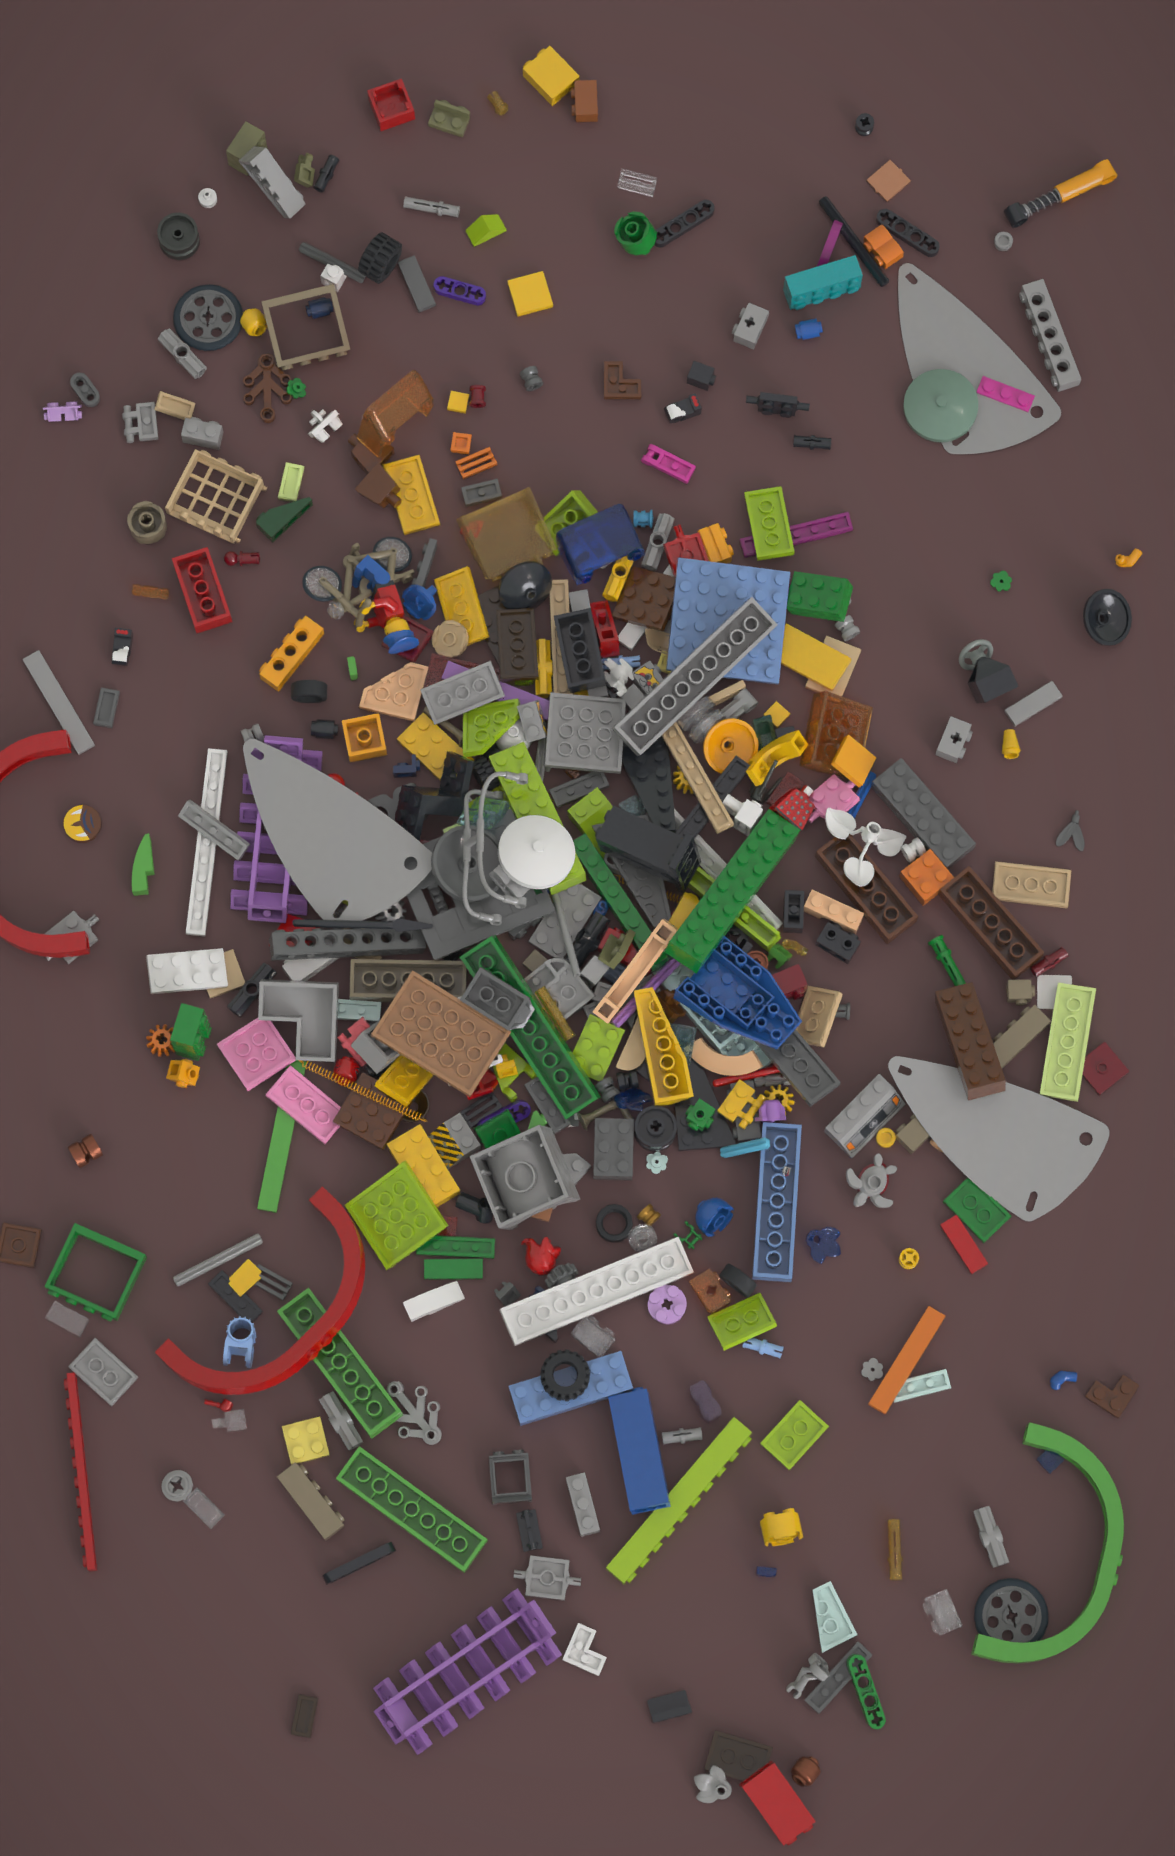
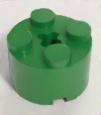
[614,212,657,255]

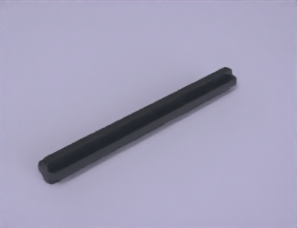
[819,196,889,287]

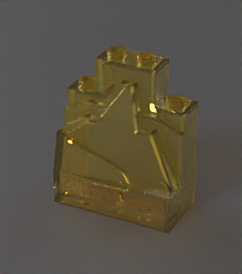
[456,487,557,582]

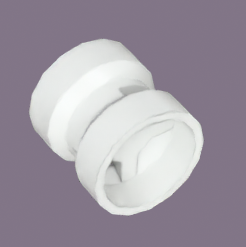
[900,837,926,863]

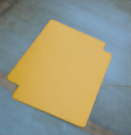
[228,1259,262,1296]

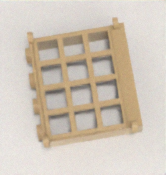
[165,449,267,544]

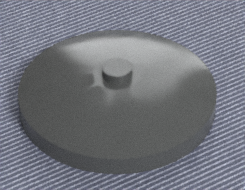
[431,825,500,902]

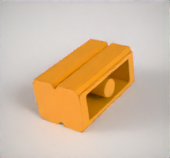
[697,523,734,564]

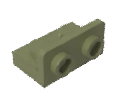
[428,100,470,138]
[598,929,636,970]

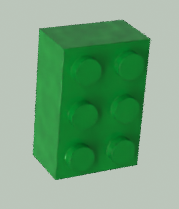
[787,571,853,622]

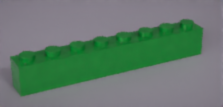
[573,833,668,973]

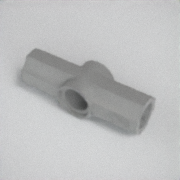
[158,328,207,379]
[641,513,675,571]
[319,1391,363,1451]
[973,1506,1009,1568]

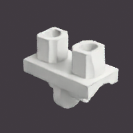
[308,409,342,443]

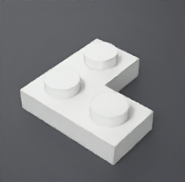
[562,1623,607,1676]

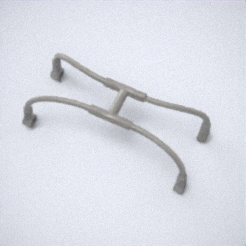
[462,771,528,925]

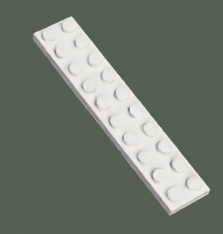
[499,1237,694,1346]

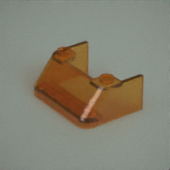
[357,370,434,458]

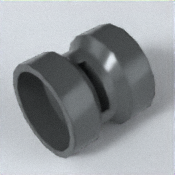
[519,366,543,391]
[594,1077,621,1103]

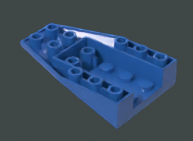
[674,936,802,1050]

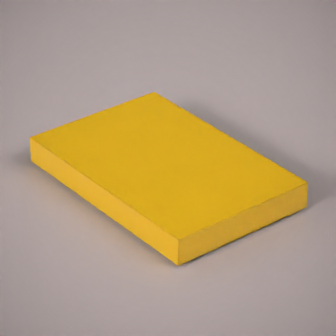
[375,1054,434,1107]

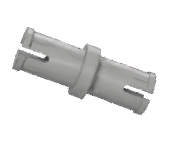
[662,1427,702,1445]

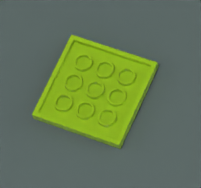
[345,1161,448,1270]

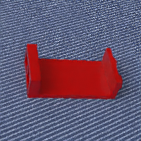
[739,1761,816,1846]

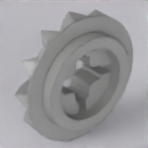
[162,1470,193,1502]

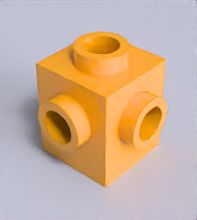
[166,1059,200,1088]

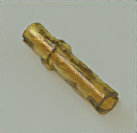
[534,986,575,1041]
[887,1519,903,1580]

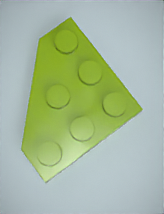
[463,698,520,757]

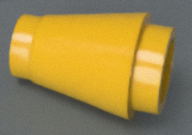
[1002,729,1021,759]

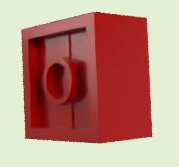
[367,78,415,131]

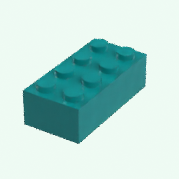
[783,255,863,310]

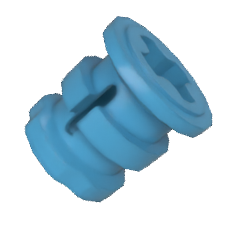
[633,510,653,528]

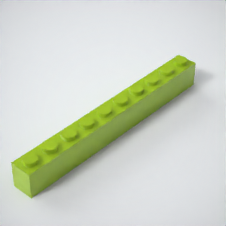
[606,1417,752,1584]

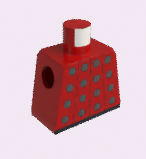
[769,785,815,832]

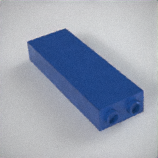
[608,1387,671,1515]

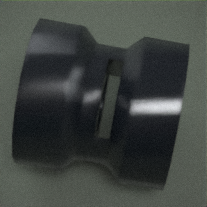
[616,1069,639,1092]

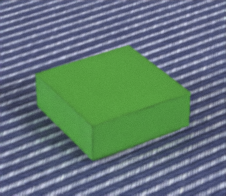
[347,656,358,681]

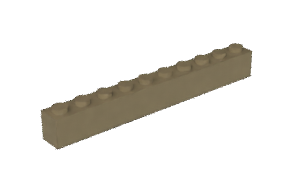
[896,1005,1051,1154]

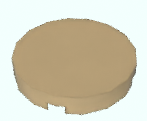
[432,620,469,658]

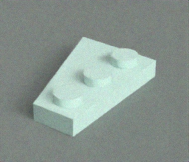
[812,1581,857,1653]

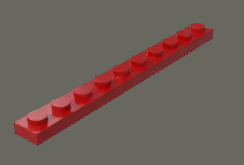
[64,1372,97,1572]

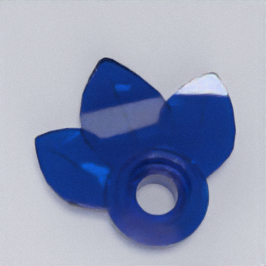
[614,1089,653,1111]
[806,1227,841,1264]

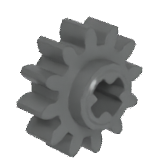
[544,1263,579,1289]

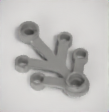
[387,1381,442,1445]

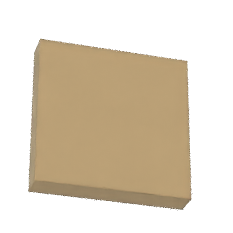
[207,949,245,999]

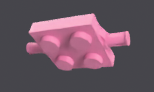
[808,774,860,823]

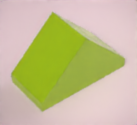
[465,214,507,247]

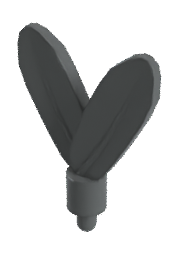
[1056,810,1085,851]

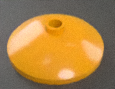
[703,718,758,774]

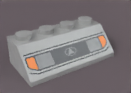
[824,1074,905,1159]

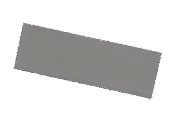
[1004,681,1063,727]

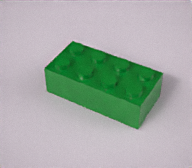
[170,1003,212,1061]

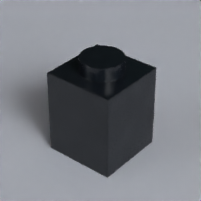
[687,361,717,391]

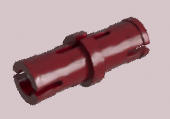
[1030,947,1069,978]

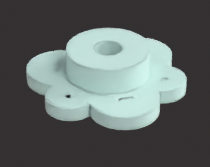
[646,1152,668,1174]

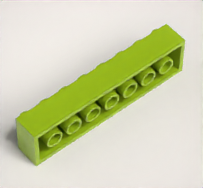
[489,742,586,895]

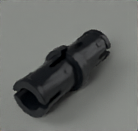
[313,155,340,193]
[793,435,832,450]

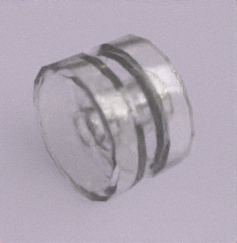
[677,696,726,744]

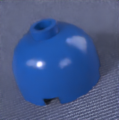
[695,1197,734,1237]

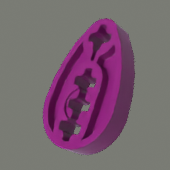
[817,220,843,267]

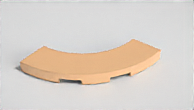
[685,1038,763,1076]

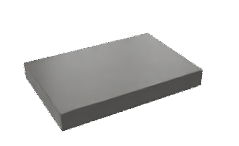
[68,1338,139,1407]

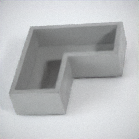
[258,979,339,1062]

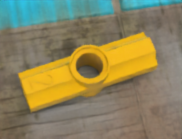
[602,545,638,602]
[535,639,553,698]

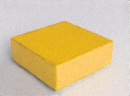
[447,391,469,414]
[763,701,790,728]

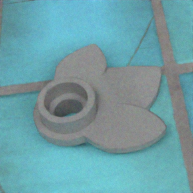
[694,1765,732,1803]

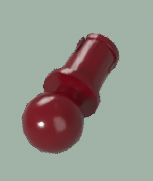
[224,551,260,566]

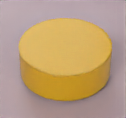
[876,1128,896,1148]

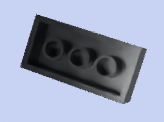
[554,608,607,693]

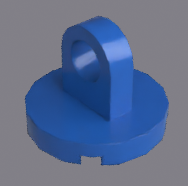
[402,585,438,620]

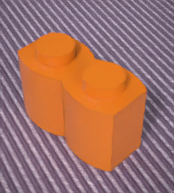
[863,224,904,269]

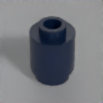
[305,297,334,319]

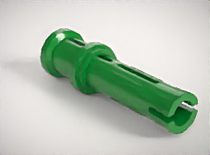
[928,935,966,986]

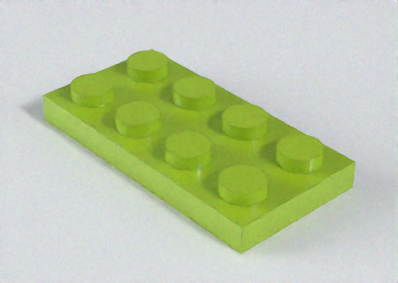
[744,486,794,561]

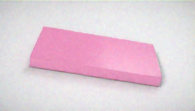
[265,1065,341,1145]

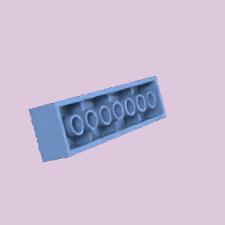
[752,1122,802,1282]

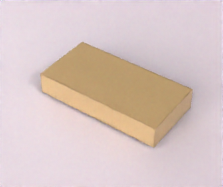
[154,391,196,420]
[709,680,746,707]

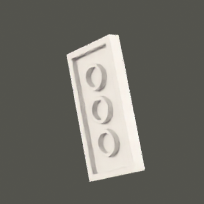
[146,948,228,994]

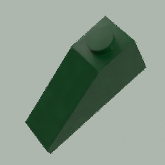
[256,497,313,543]

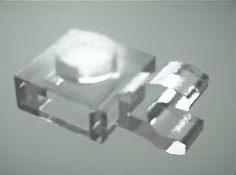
[212,1409,247,1432]

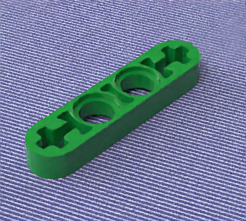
[846,1654,886,1729]

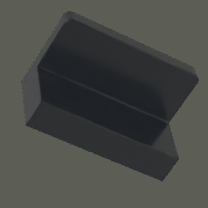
[647,1690,692,1723]

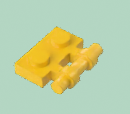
[717,1079,766,1130]

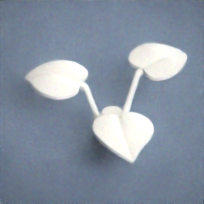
[825,807,906,886]

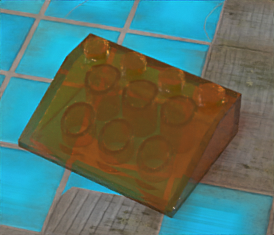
[799,691,873,778]

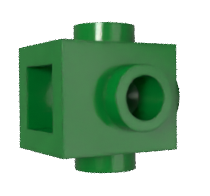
[685,1098,716,1131]

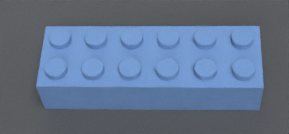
[509,1351,633,1426]

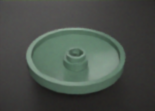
[903,369,979,442]

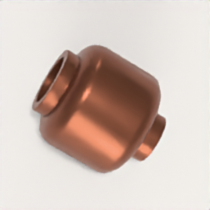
[791,1756,821,1787]

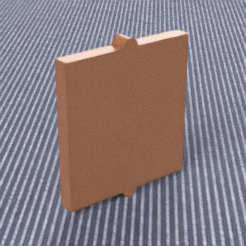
[866,160,911,202]

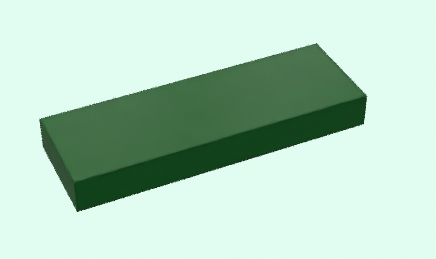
[424,1259,483,1280]

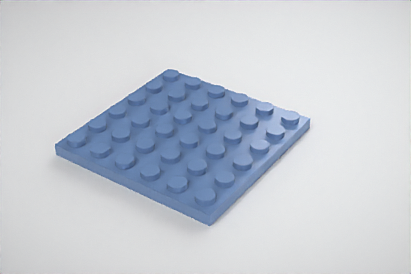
[666,558,790,684]

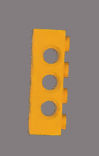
[259,615,324,692]

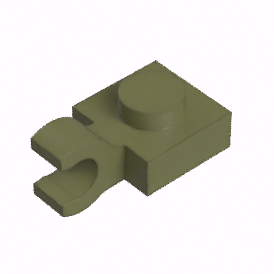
[294,153,315,188]

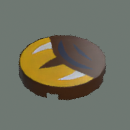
[63,805,101,843]

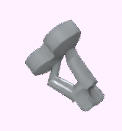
[786,1653,830,1699]

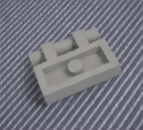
[122,402,159,443]

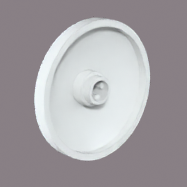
[498,815,575,889]

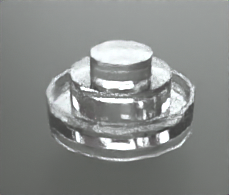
[628,1224,657,1252]

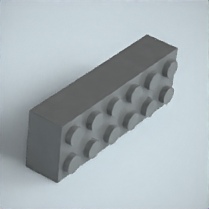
[871,758,976,870]

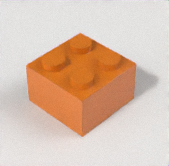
[899,849,954,906]

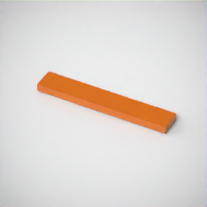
[868,1306,946,1415]

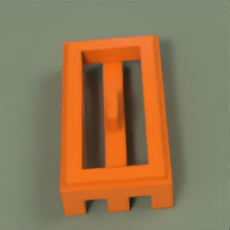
[455,447,497,480]

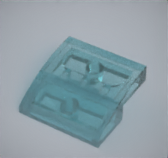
[457,797,510,829]

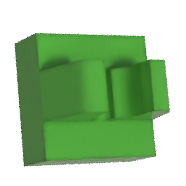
[767,943,793,969]

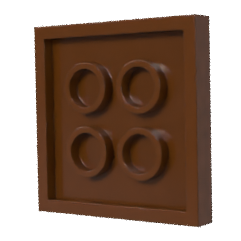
[612,566,676,632]
[333,1072,413,1150]

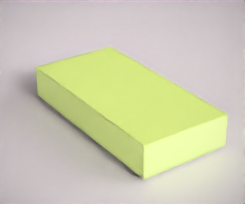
[278,462,305,502]

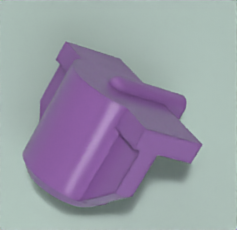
[755,1100,786,1123]

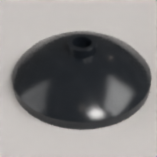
[498,561,552,609]
[1083,589,1132,646]

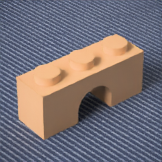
[804,890,864,934]

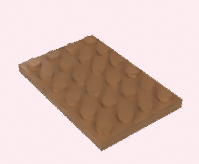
[371,970,511,1097]

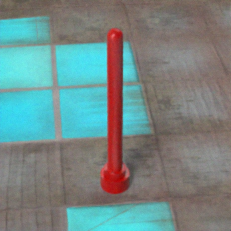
[712,1066,780,1087]

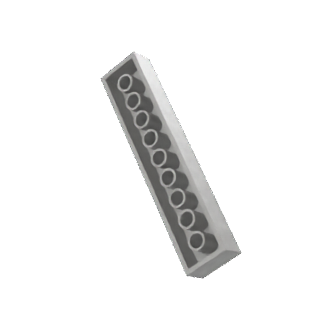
[612,597,778,756]

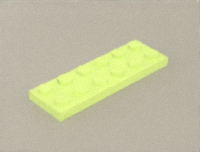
[1040,983,1096,1102]

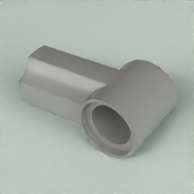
[719,688,758,720]

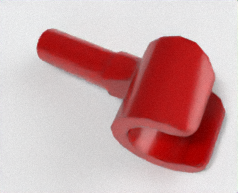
[204,1398,233,1412]

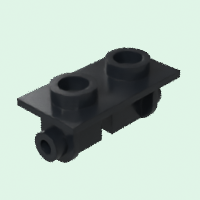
[516,1509,543,1552]

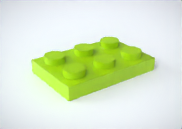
[573,1014,626,1082]
[707,1293,777,1351]
[760,1400,829,1470]

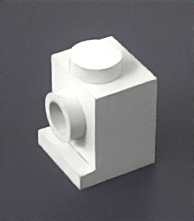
[320,264,347,292]

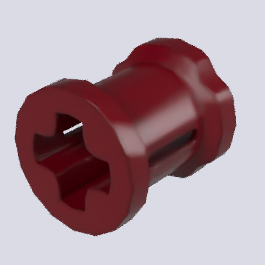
[469,385,486,408]

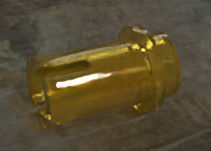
[487,91,508,116]

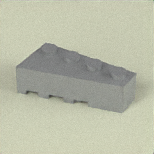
[239,146,306,219]

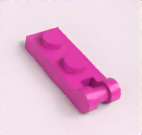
[641,444,696,484]

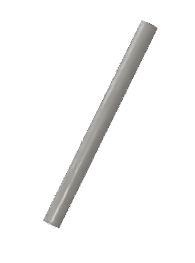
[551,892,581,977]

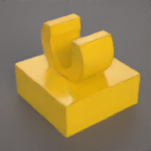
[495,1054,518,1079]

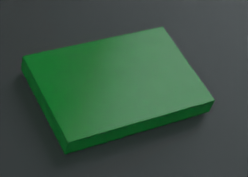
[943,1177,1012,1244]

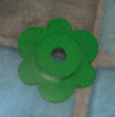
[286,378,306,399]
[990,571,1012,592]

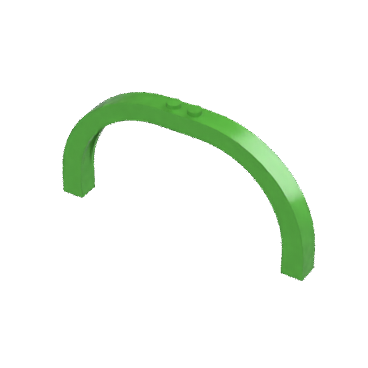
[971,1422,1124,1663]

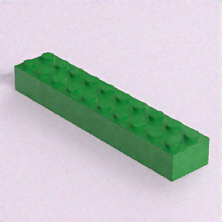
[665,809,800,974]
[460,935,601,1119]

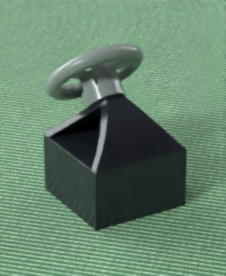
[959,639,1019,704]

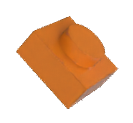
[451,432,472,455]

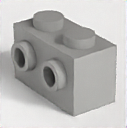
[181,417,224,450]

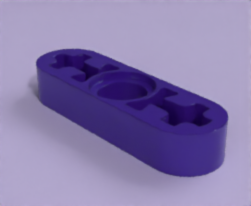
[434,276,486,306]
[477,1100,531,1126]

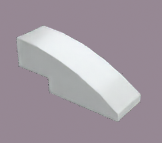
[403,1281,465,1322]

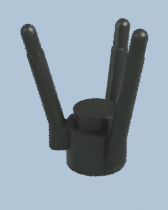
[749,760,783,804]

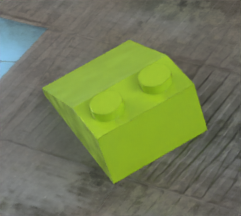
[533,490,603,556]
[567,787,613,859]

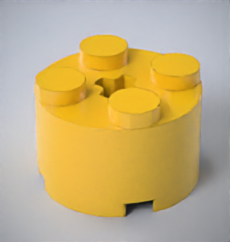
[760,1508,803,1546]

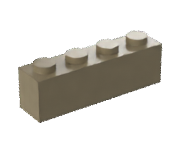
[277,1462,345,1541]

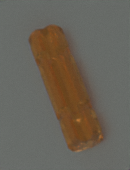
[132,584,169,600]

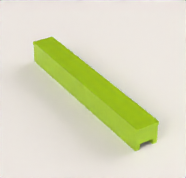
[688,867,781,952]

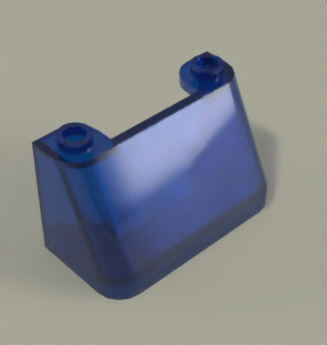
[556,504,645,585]

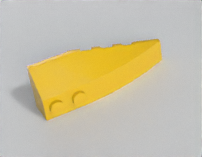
[634,987,694,1106]

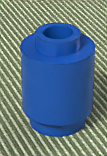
[795,318,823,340]

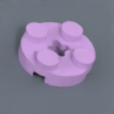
[648,1285,687,1325]

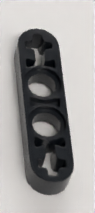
[654,200,714,247]
[876,209,940,257]
[322,1542,396,1585]

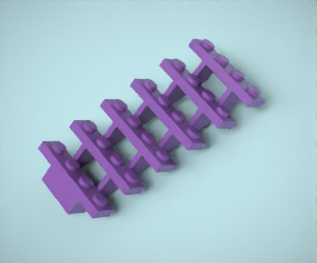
[230,735,322,923]
[373,1588,562,1755]

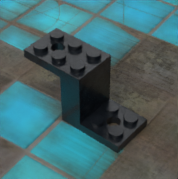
[395,751,474,841]

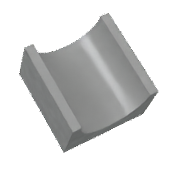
[470,1125,580,1230]

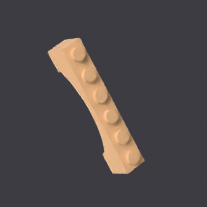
[593,919,678,1024]

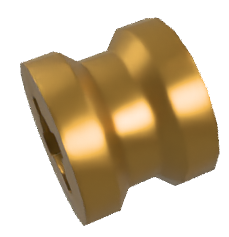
[637,1204,661,1228]

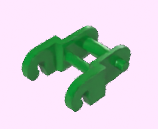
[673,1221,702,1249]

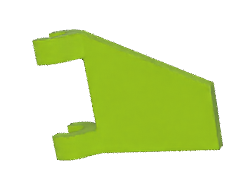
[493,1043,538,1103]

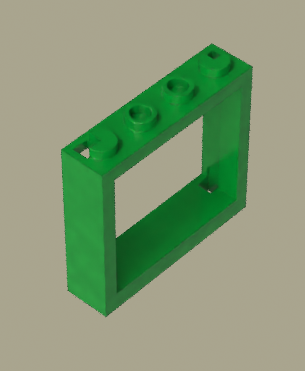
[45,1223,147,1322]

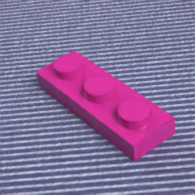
[976,376,1035,412]

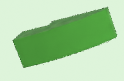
[132,833,155,896]

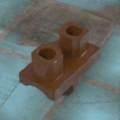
[655,989,686,1023]

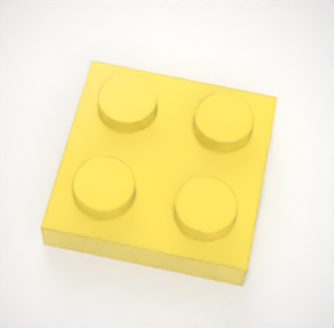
[282,1417,330,1465]

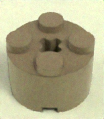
[127,501,167,544]

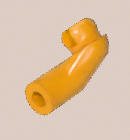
[1115,548,1142,567]

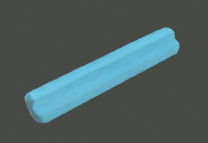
[720,1137,770,1158]

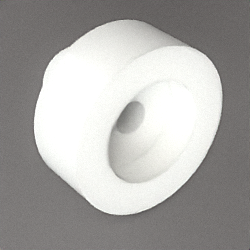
[198,188,217,208]

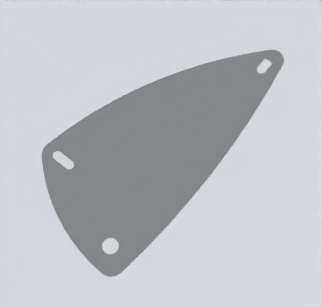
[898,263,1061,454]
[243,739,432,921]
[888,1056,1109,1221]

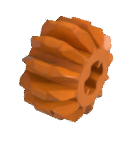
[146,1024,175,1057]

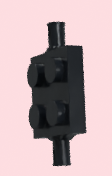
[746,392,810,418]

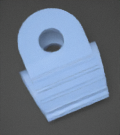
[223,1316,257,1368]

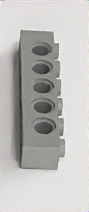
[1019,279,1081,392]

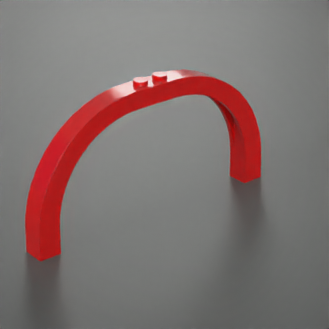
[0,729,90,958]
[155,1186,365,1395]

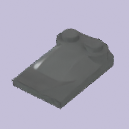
[460,967,535,1031]

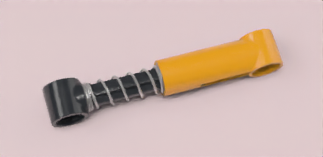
[1003,159,1117,228]

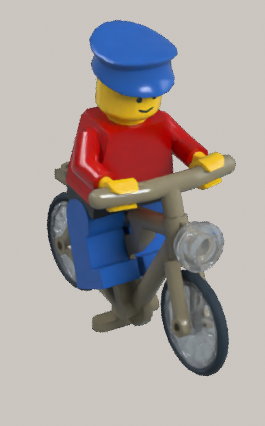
[302,537,419,654]

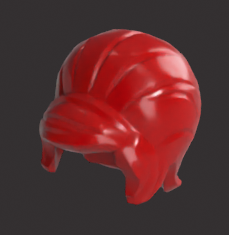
[521,1237,561,1275]

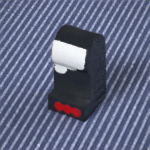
[664,393,702,423]
[112,628,133,666]

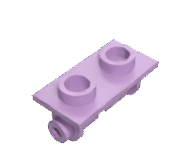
[43,401,82,422]

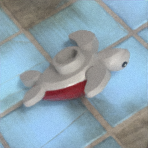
[846,1153,897,1208]

